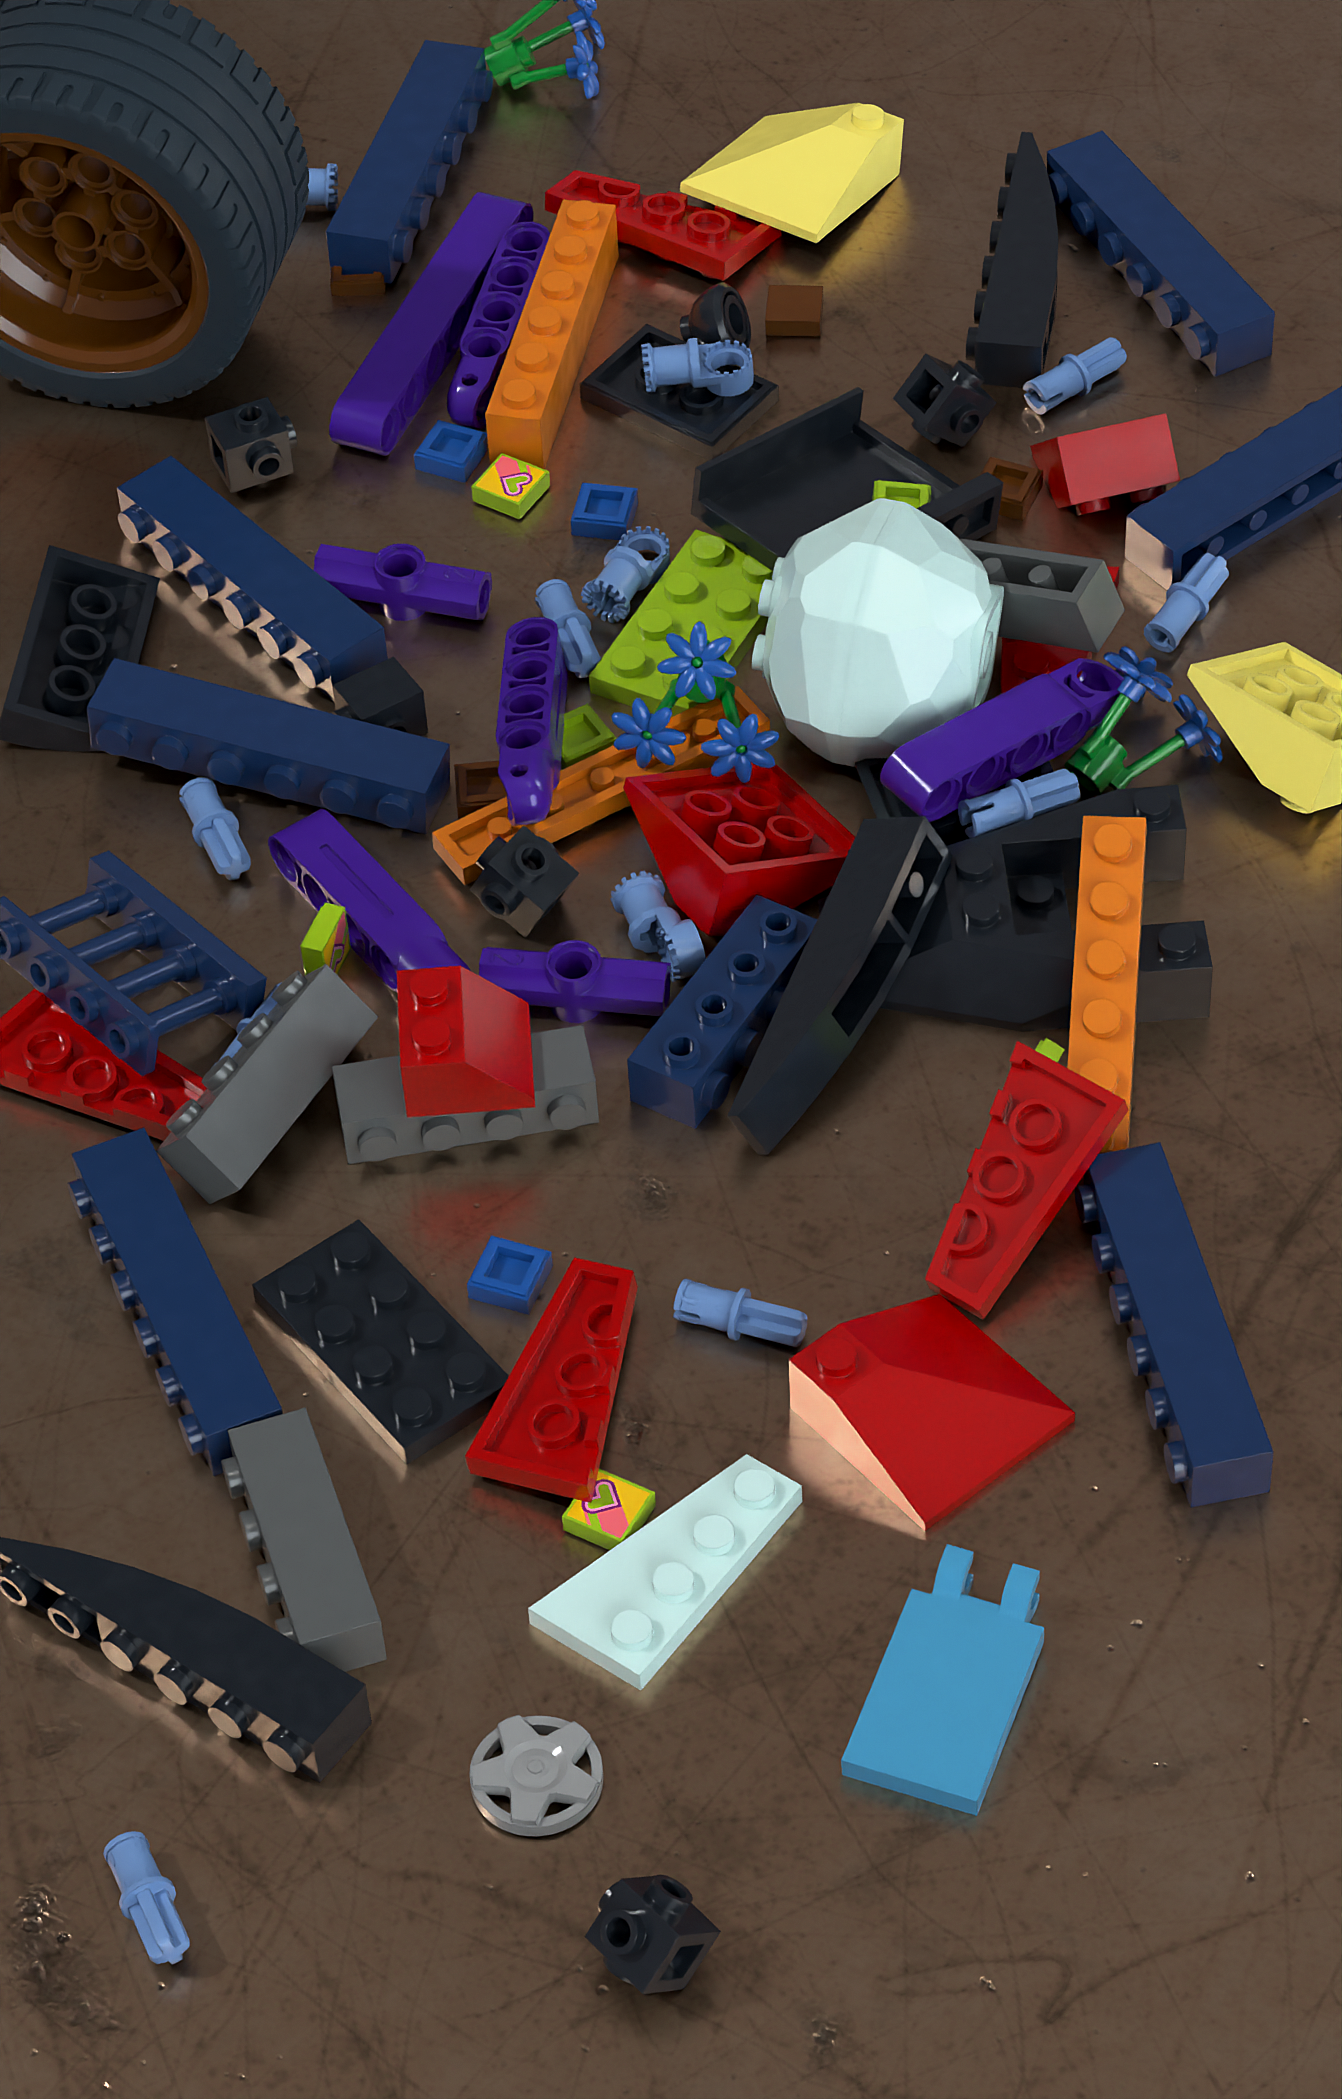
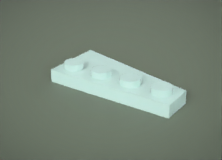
[528,1454,803,1690]

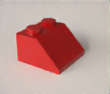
[1030,413,1180,516]
[397,965,536,1118]

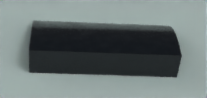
[0,545,160,752]

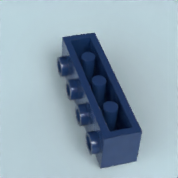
[627,895,817,1129]

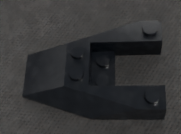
[818,785,1213,1032]

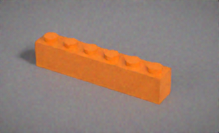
[485,199,619,469]

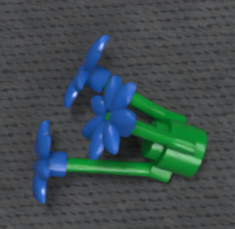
[485,0,605,99]
[611,621,779,783]
[1064,646,1223,796]

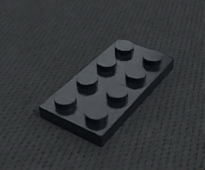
[252,1219,509,1465]

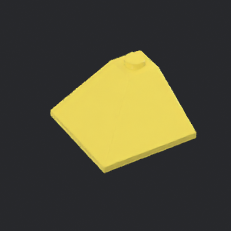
[680,103,904,243]
[1187,642,1342,814]

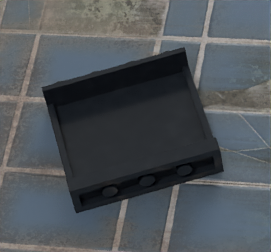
[691,387,1004,571]

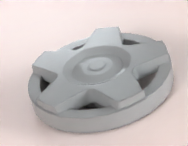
[469,1715,604,1836]

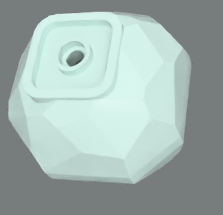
[752,498,1004,767]

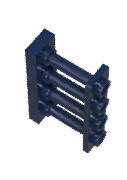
[0,850,267,1076]

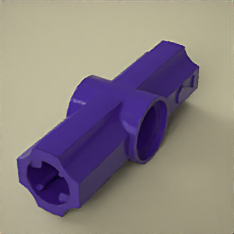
[313,543,492,621]
[479,940,672,1023]

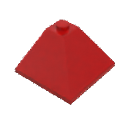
[623,762,855,937]
[789,1294,1075,1531]

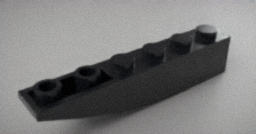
[966,132,1059,388]
[727,816,953,1155]
[0,1537,372,1783]

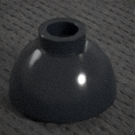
[680,282,751,348]

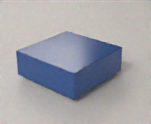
[414,420,489,483]
[570,483,639,540]
[467,1235,553,1315]

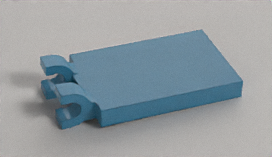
[841,1544,1044,1816]

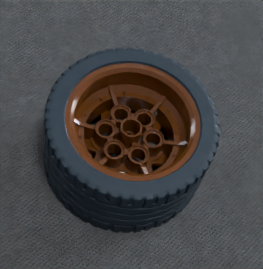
[0,0,309,408]

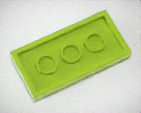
[589,529,773,717]

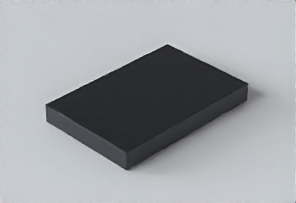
[579,324,779,460]

